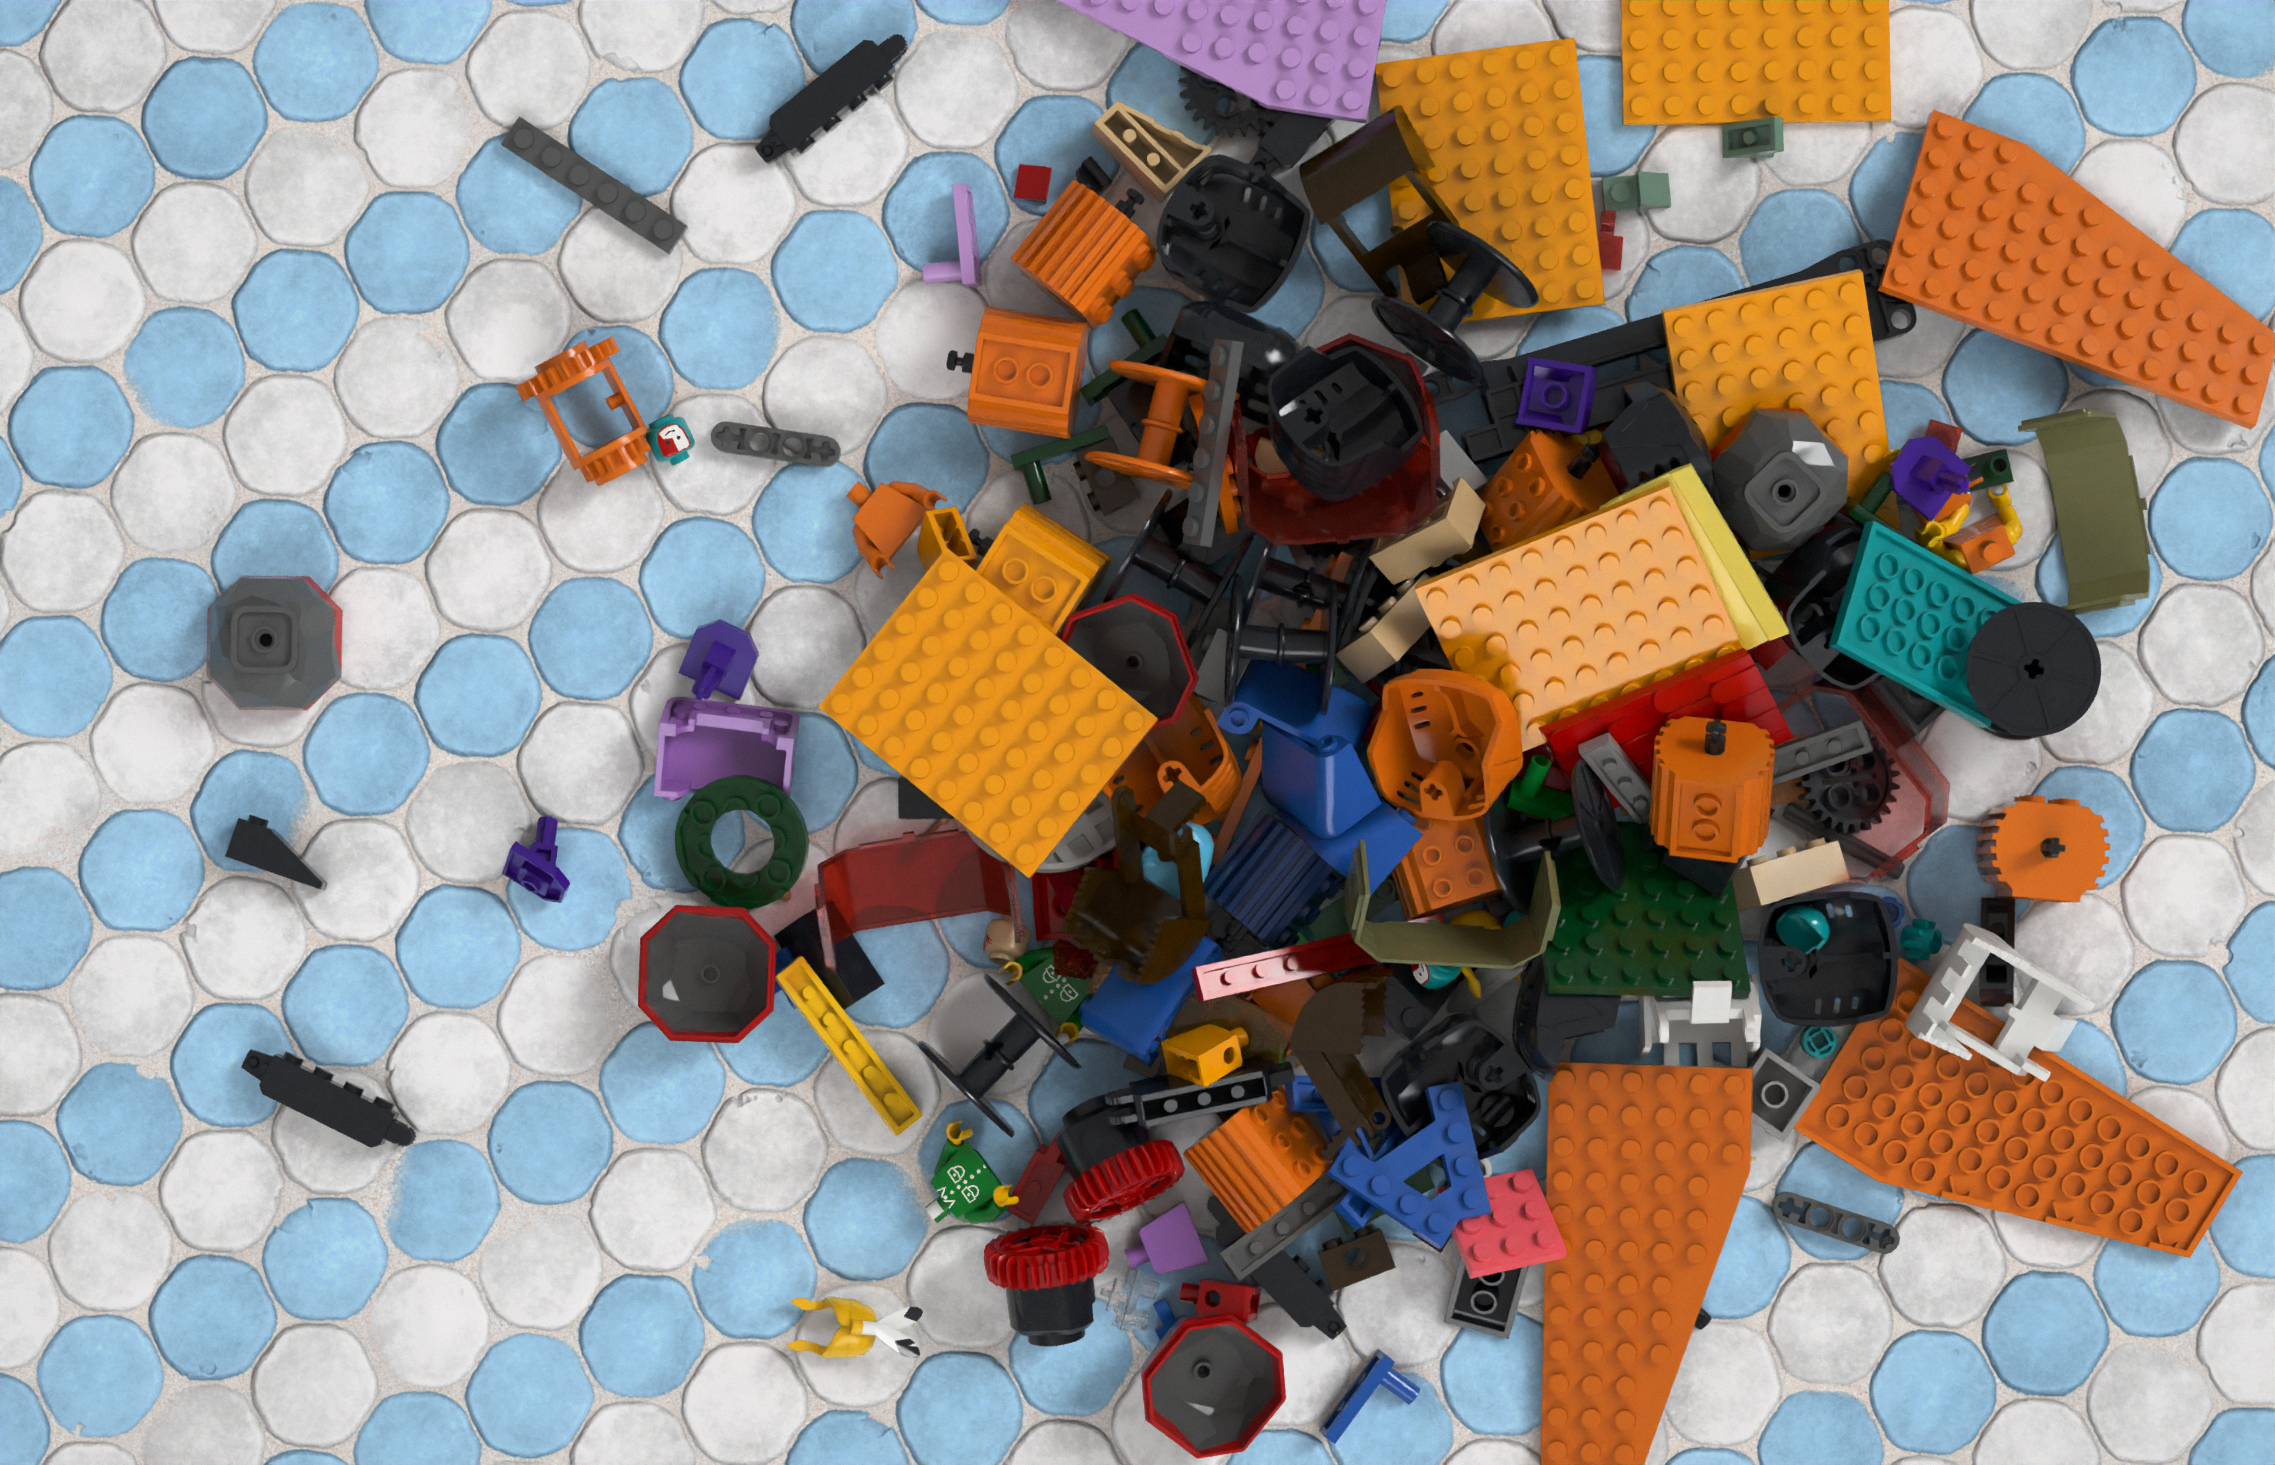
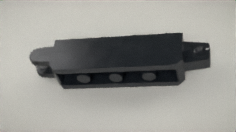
[755,34,908,165]
[1249,41,1381,174]
[241,1049,417,1148]
[1105,1055,1295,1127]
[1206,1195,1347,1340]

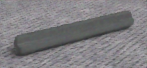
[1782,802,1905,880]

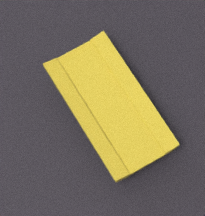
[1599,463,1790,651]

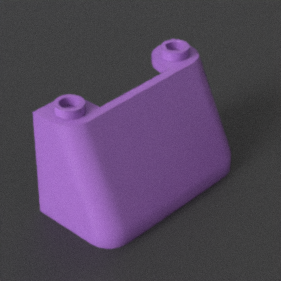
[653,697,800,801]

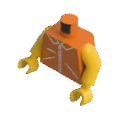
[1882,449,1983,547]
[1914,484,2023,574]

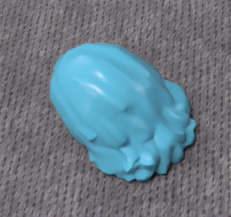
[1141,822,1214,901]

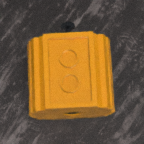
[968,503,1112,638]

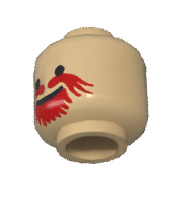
[983,914,1030,966]

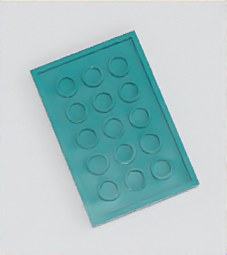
[1829,521,2022,728]

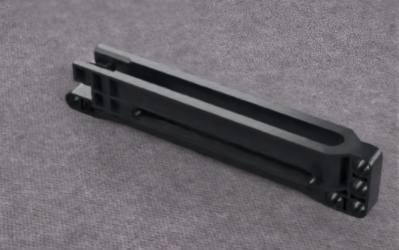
[1415,239,1917,465]

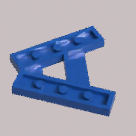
[1285,1075,1408,1230]
[1326,1081,1492,1249]

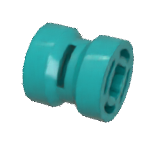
[1799,1026,1837,1058]

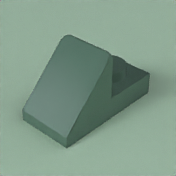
[1722,117,1784,158]
[1601,172,1671,213]

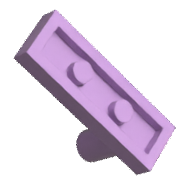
[922,183,982,288]

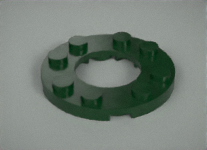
[675,775,809,909]

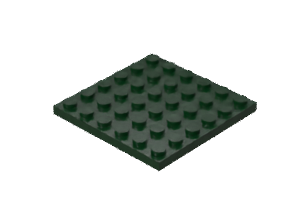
[1524,819,1751,998]

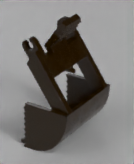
[1299,105,1461,305]
[1062,780,1211,984]
[1290,964,1393,1161]

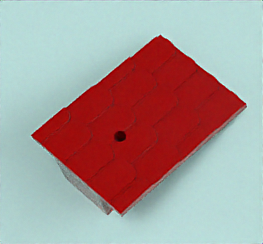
[1538,648,1794,809]

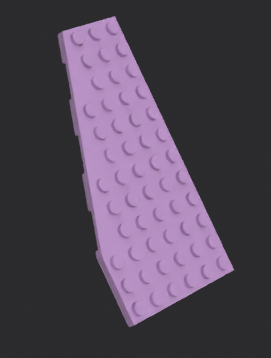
[1056,0,1387,124]

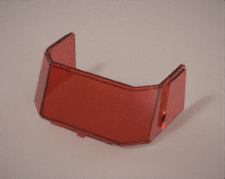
[1230,386,1441,545]
[1777,678,1950,884]
[814,829,1025,972]

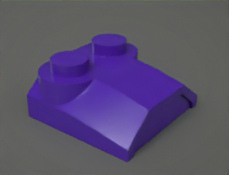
[1515,357,1596,435]

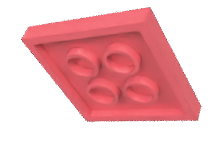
[1436,1168,1567,1279]

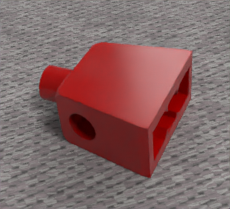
[1180,1278,1262,1322]

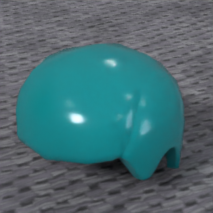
[1776,904,1830,955]

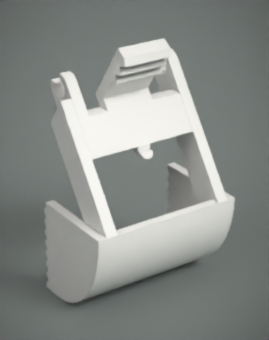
[1905,924,2096,1082]
[1638,974,1762,1068]

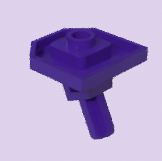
[1888,436,1971,521]
[678,619,759,701]
[502,816,571,903]

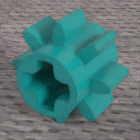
[1900,918,1942,961]

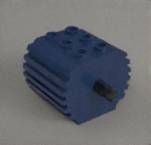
[1203,809,1343,954]

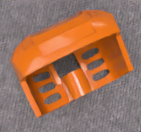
[1366,669,1523,821]
[1102,693,1242,826]

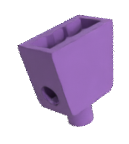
[1124,1201,1209,1274]

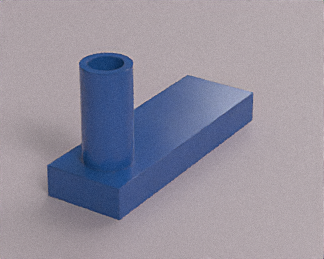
[1319,1349,1420,1444]

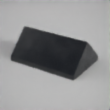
[774,900,885,1010]

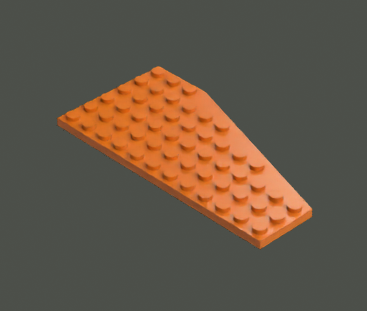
[1878,109,2275,430]
[1793,956,2243,1258]
[1540,1061,1753,1465]

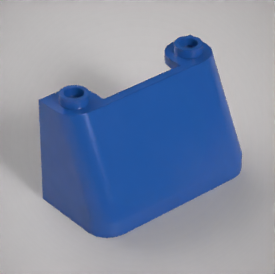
[1217,659,1373,752]
[1262,719,1382,839]
[1275,774,1423,896]
[1078,936,1224,1068]

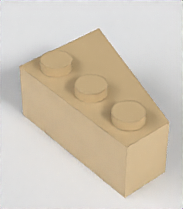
[1090,101,1212,204]
[1369,476,1486,585]
[1336,572,1431,684]
[1732,837,1850,912]

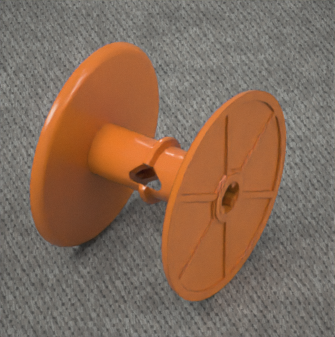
[1084,360,1240,490]

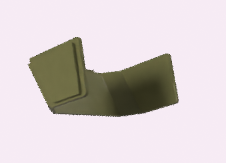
[2018,408,2151,616]
[1344,840,1561,969]

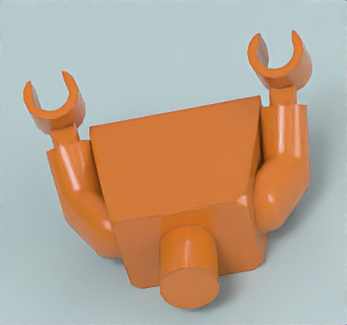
[846,481,947,579]
[1237,973,1336,1068]

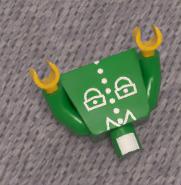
[998,947,1098,1047]
[925,1120,1019,1224]

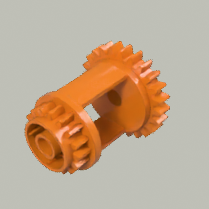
[515,336,651,487]

